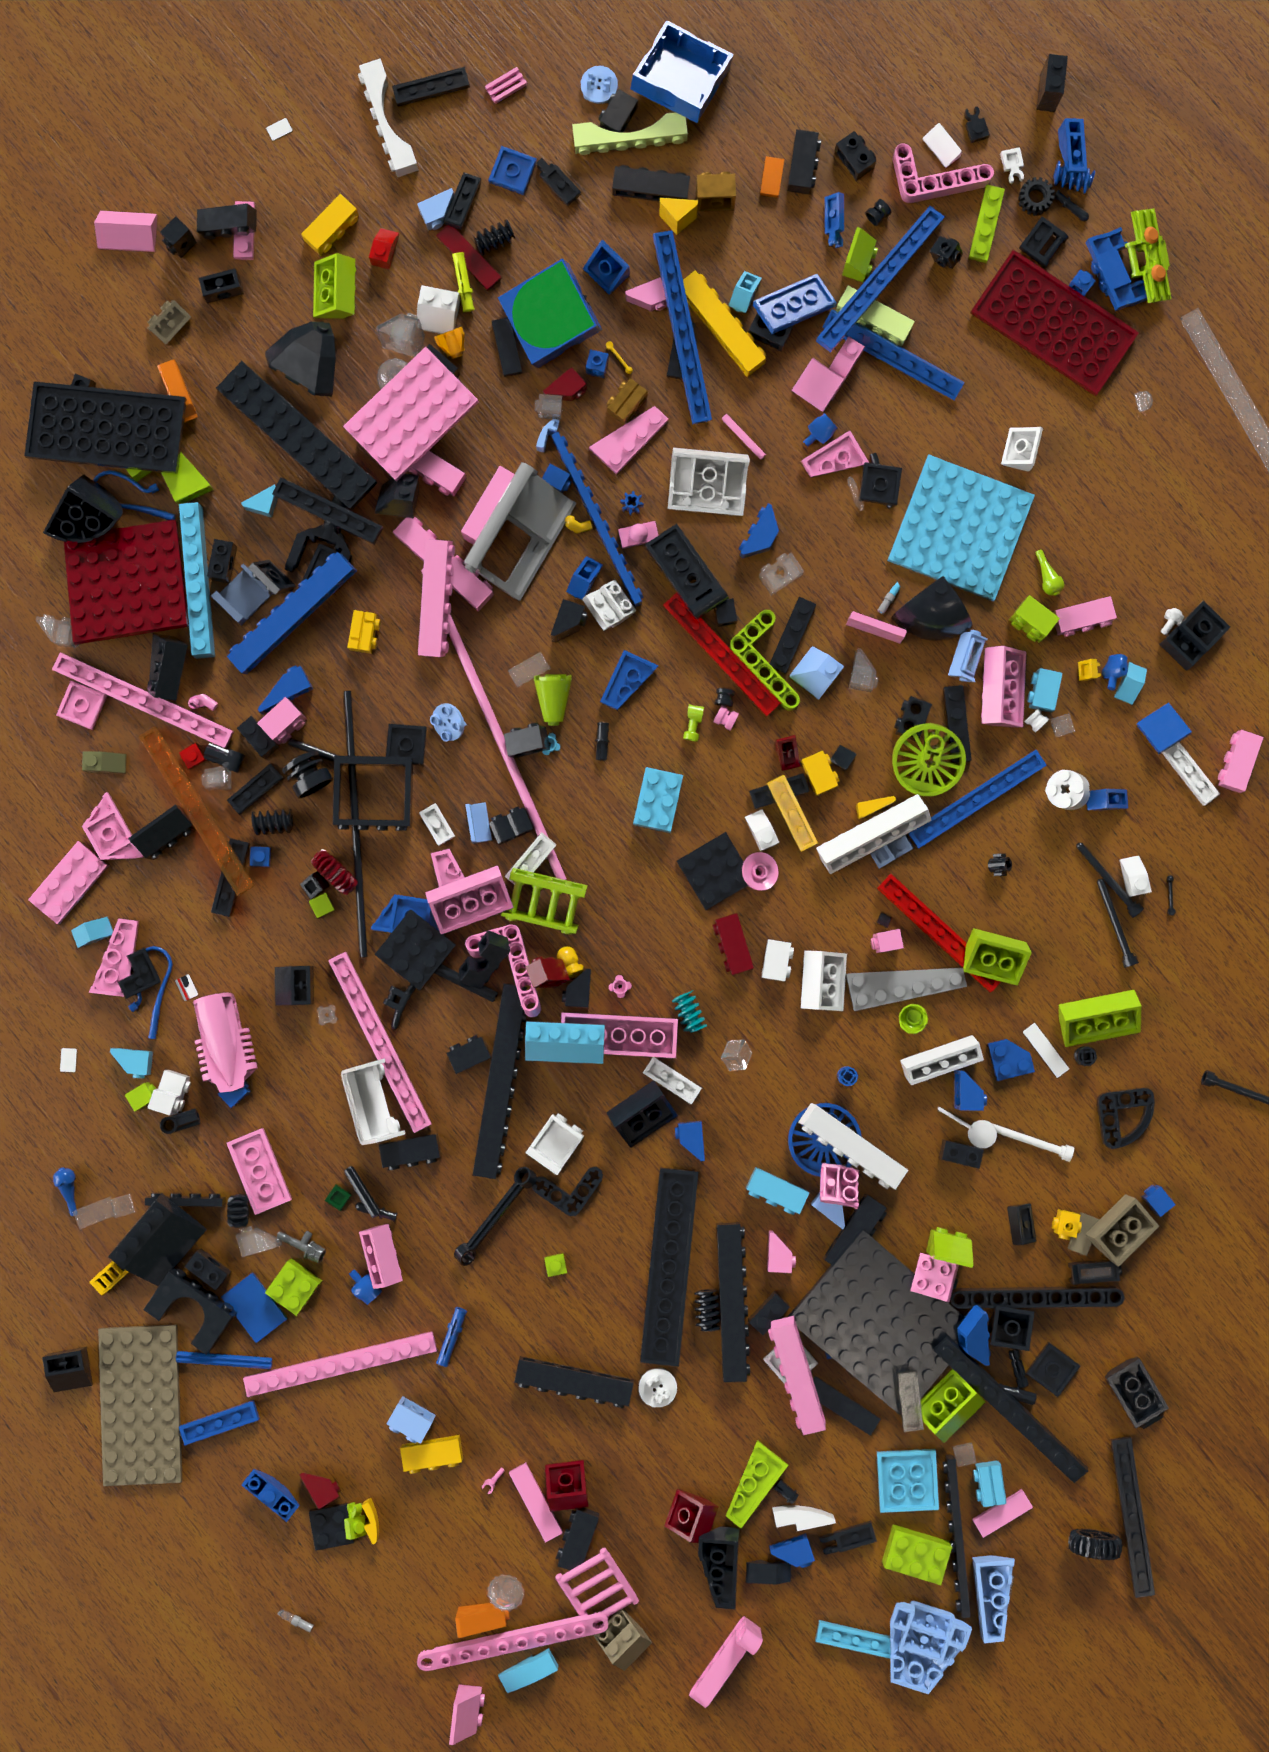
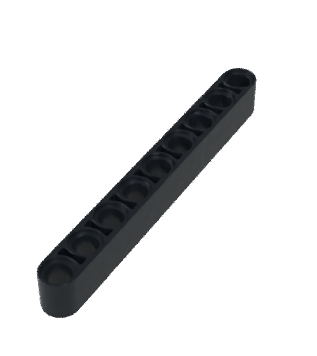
[950,1286,1125,1309]

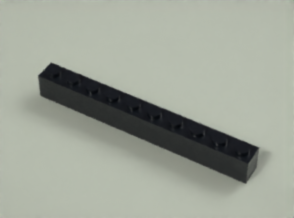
[472,984,528,1179]

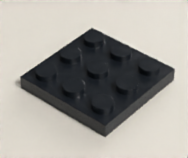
[676,832,748,911]
[374,909,456,990]

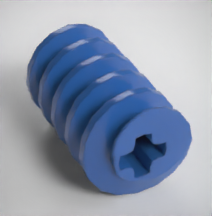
[1053,161,1095,193]

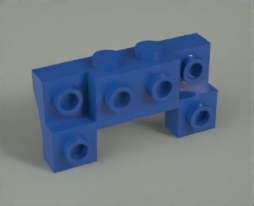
[1086,227,1147,312]

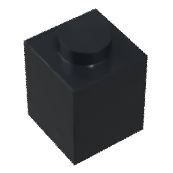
[715,598,738,627]

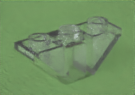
[36,614,80,648]

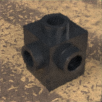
[930,236,963,269]

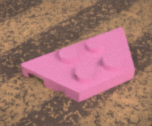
[82,792,144,860]

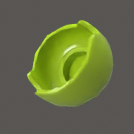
[899,1004,928,1034]

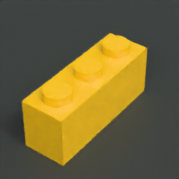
[301,194,359,256]
[400,1435,463,1474]

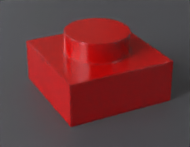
[179,743,206,770]

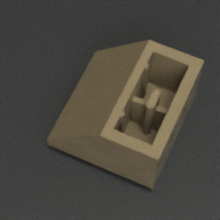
[594,1609,652,1671]

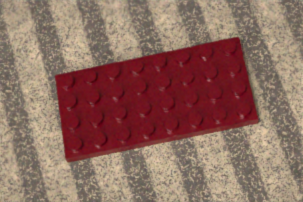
[970,250,1139,396]

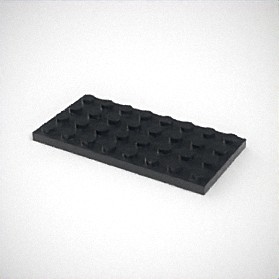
[24,381,187,474]

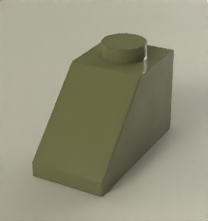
[82,751,127,773]

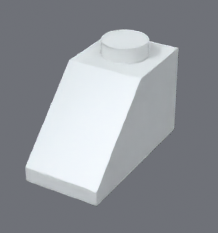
[745,809,779,852]
[1119,856,1152,897]

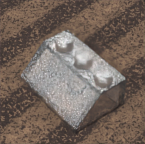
[376,313,425,357]

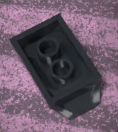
[1105,1357,1169,1429]

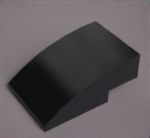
[1159,600,1230,671]

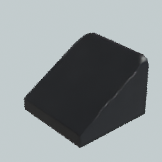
[831,745,857,771]
[300,871,330,899]

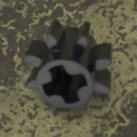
[988,853,1012,877]

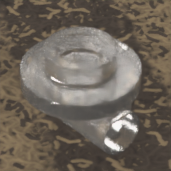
[1134,391,1153,412]

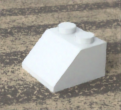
[416,285,461,334]

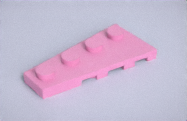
[589,406,668,475]
[431,849,487,921]

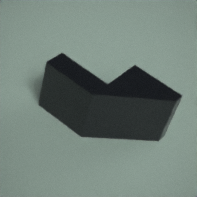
[746,1560,791,1585]

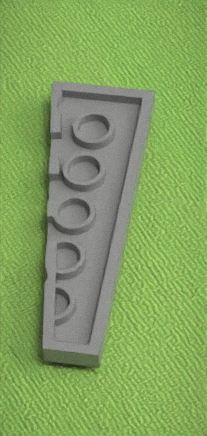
[846,968,967,1011]

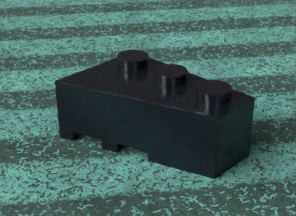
[147,633,188,701]

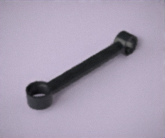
[454,1167,537,1266]

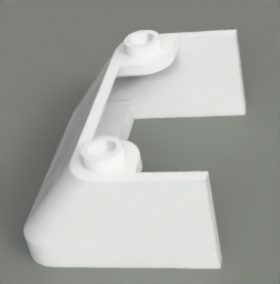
[341,1058,405,1145]

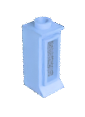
[948,630,988,682]

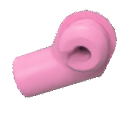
[188,694,218,711]

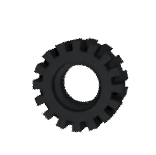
[1018,177,1055,216]

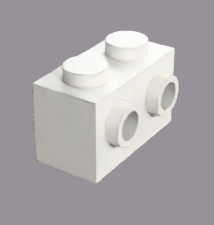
[761,939,794,981]

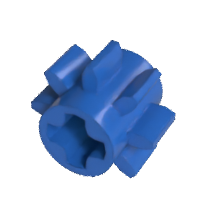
[620,491,644,516]

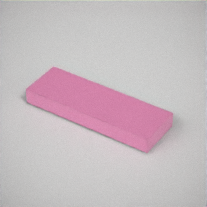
[972,1489,1033,1538]

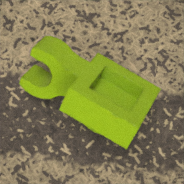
[344,1502,367,1540]

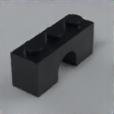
[459,930,510,989]

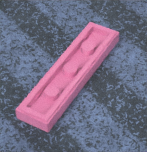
[509,1462,563,1543]

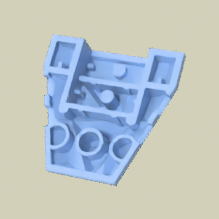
[890,1601,972,1694]

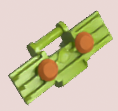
[1125,208,1171,303]

